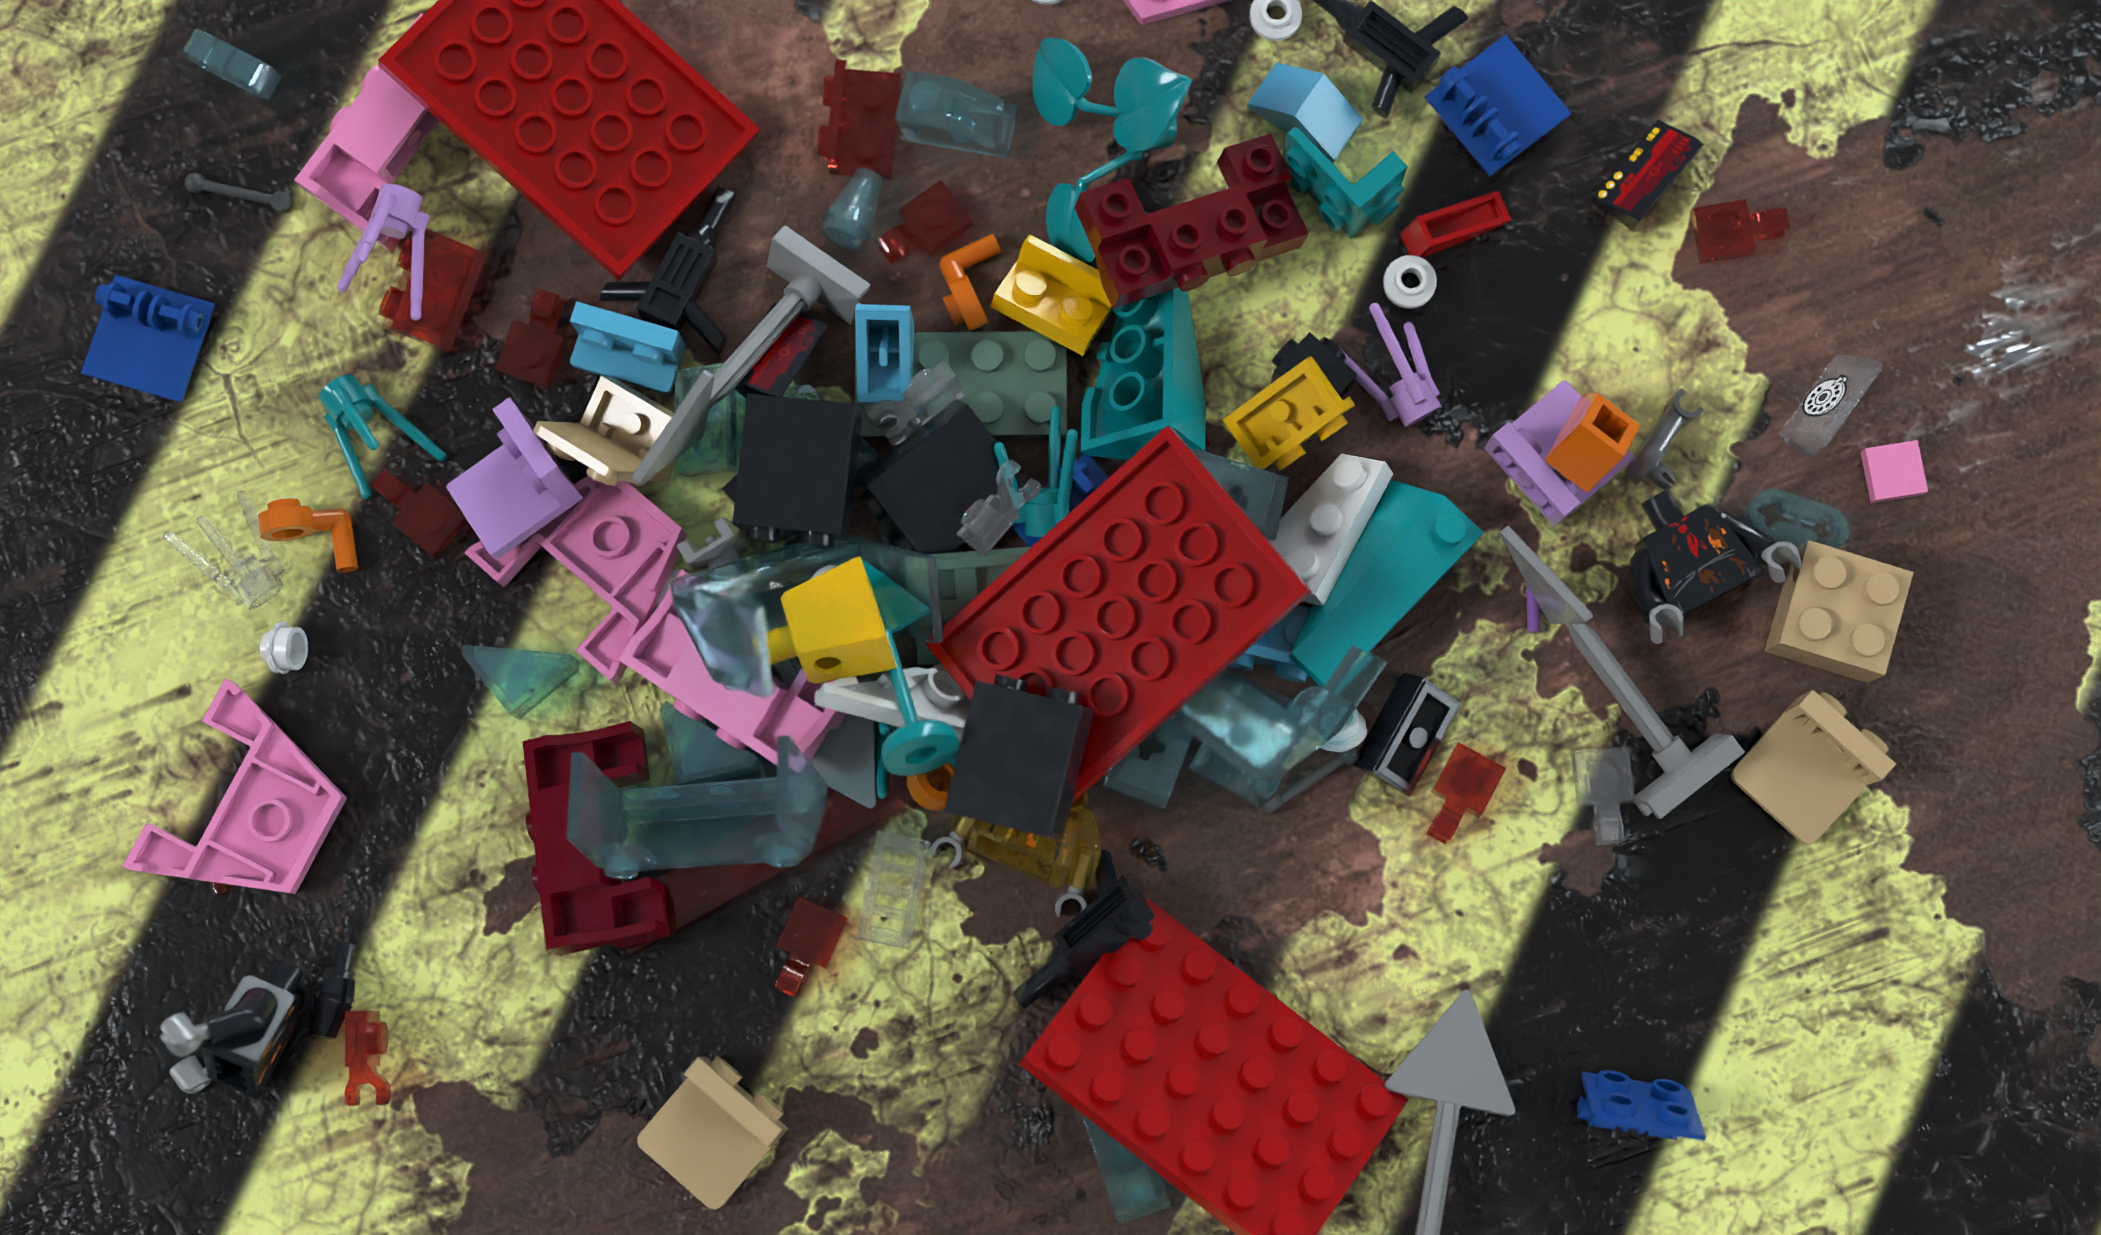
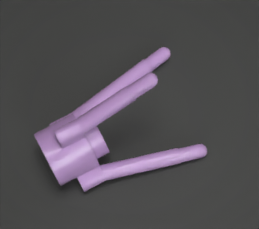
[337,184,430,321]
[1340,302,1442,428]

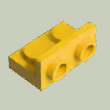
[990,235,1112,356]
[1222,356,1355,472]

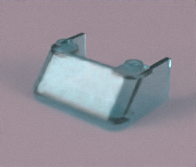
[670,535,943,698]
[1170,645,1387,781]
[567,736,828,879]

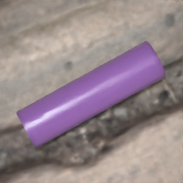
[1526,584,1541,633]

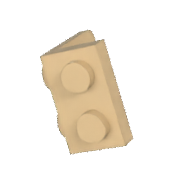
[533,376,680,486]
[1731,690,1896,845]
[637,1056,788,1209]

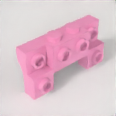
[294,13,439,253]
[618,569,864,776]

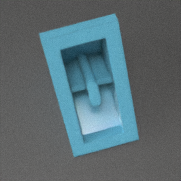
[1247,63,1363,163]
[855,304,914,404]

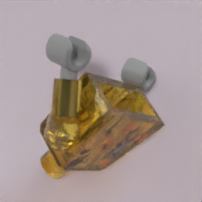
[931,791,1102,918]

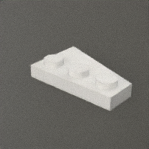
[1265,453,1393,606]

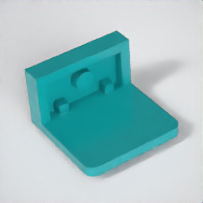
[1282,127,1408,239]

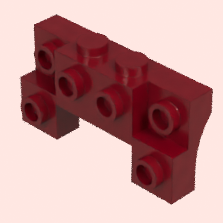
[1074,133,1309,309]
[522,721,670,956]

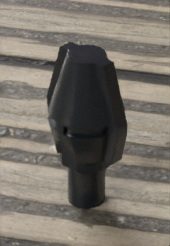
[309,941,358,1040]

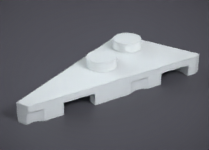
[815,664,971,743]

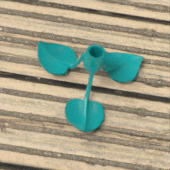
[1032,37,1192,267]

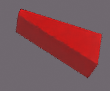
[1400,191,1511,258]

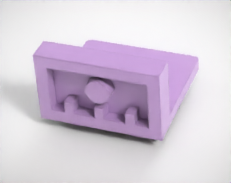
[1484,381,1634,528]
[447,397,583,559]

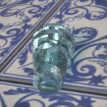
[822,168,884,250]

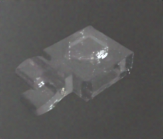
[868,360,965,446]
[956,460,1041,557]
[1571,746,1635,845]

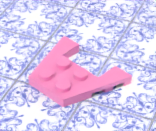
[465,475,688,686]
[123,678,347,894]

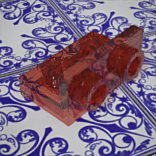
[818,59,902,180]
[378,229,487,353]

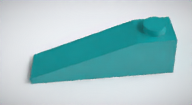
[1081,288,1206,460]
[1289,479,1484,694]

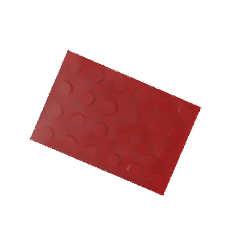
[378,0,760,281]
[925,425,1312,803]
[1019,898,1408,1235]

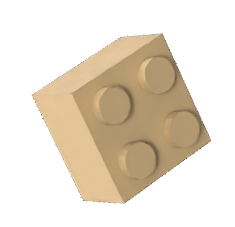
[1765,540,1914,683]

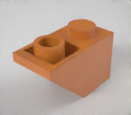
[1544,392,1641,493]

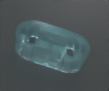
[182,29,282,100]
[1744,489,1849,549]

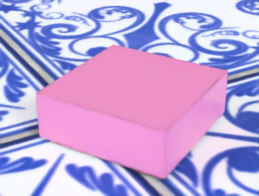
[1860,440,1928,503]

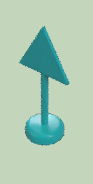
[861,558,959,776]

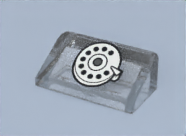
[1779,354,1883,459]

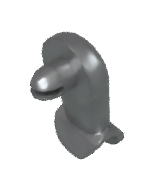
[1627,388,1704,489]

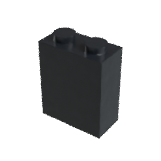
[732,394,862,548]
[857,398,1031,562]
[944,674,1095,839]

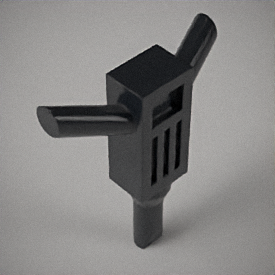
[1312,0,1468,119]
[600,186,736,355]
[1013,849,1156,1009]

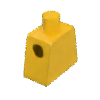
[758,556,897,684]

